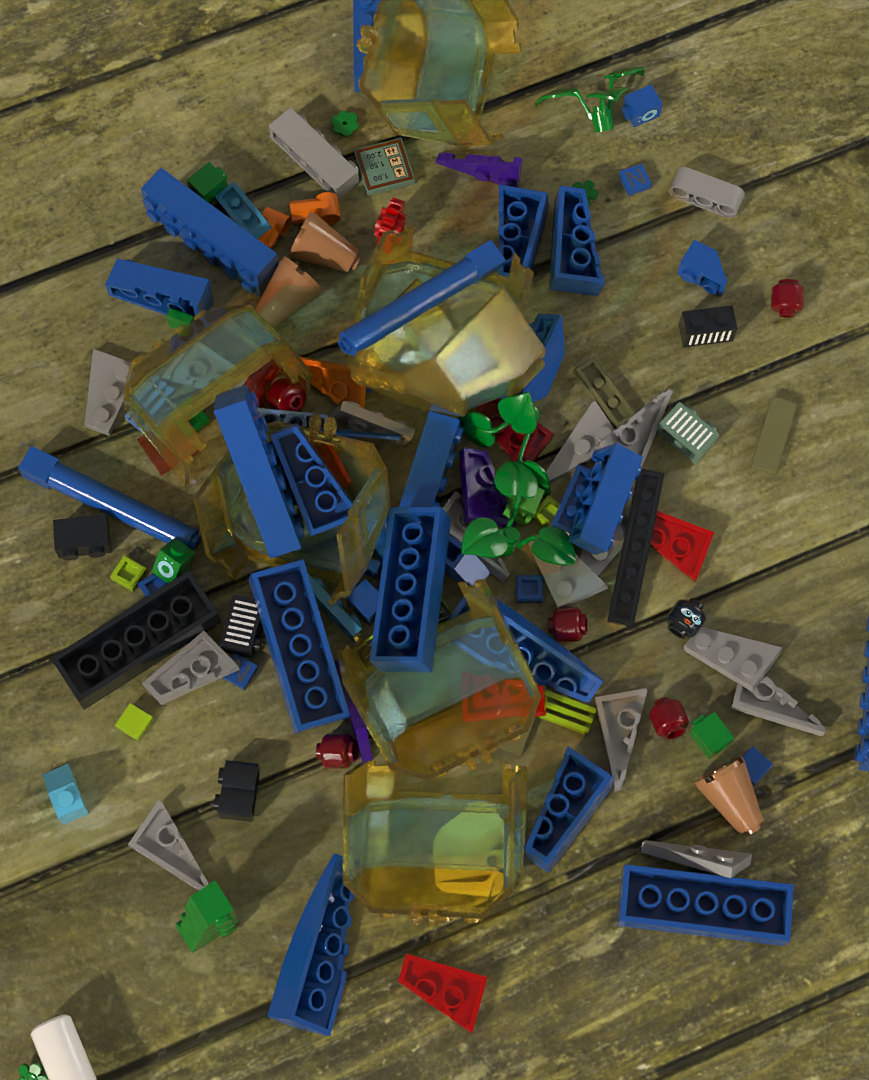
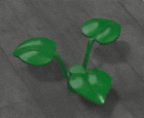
[535,67,645,132]
[457,392,552,496]
[461,461,576,566]

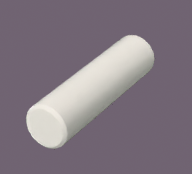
[30,1014,97,1080]

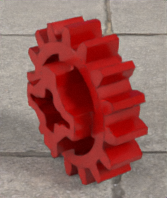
[374,197,407,253]

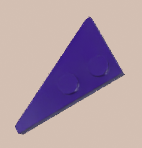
[436,153,522,188]
[334,658,373,763]

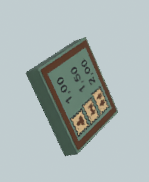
[354,138,415,196]

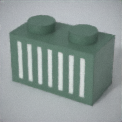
[657,402,719,465]

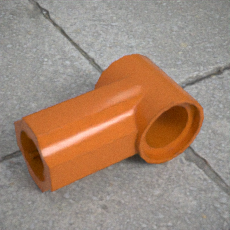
[289,192,341,225]
[258,207,291,250]

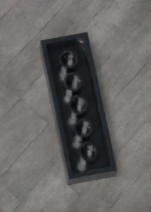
[51,570,221,710]

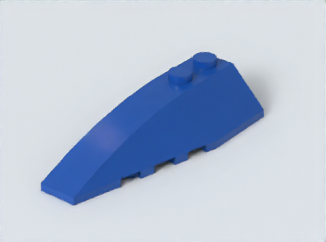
[440,583,604,703]
[267,854,357,1036]

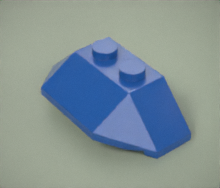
[495,314,565,402]

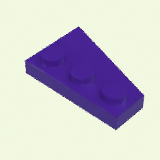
[459,447,516,528]

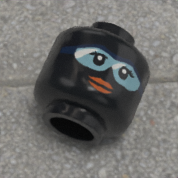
[666,598,706,639]

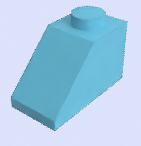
[43,764,89,825]

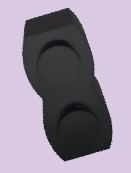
[214,760,260,822]

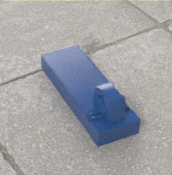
[550,464,590,536]

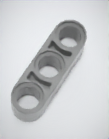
[669,167,745,218]

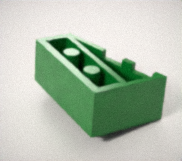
[175,880,240,954]

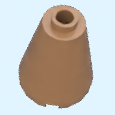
[288,211,361,273]
[254,256,322,328]
[694,755,763,836]

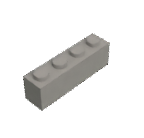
[269,108,359,200]

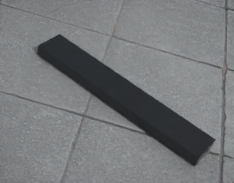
[607,468,665,628]

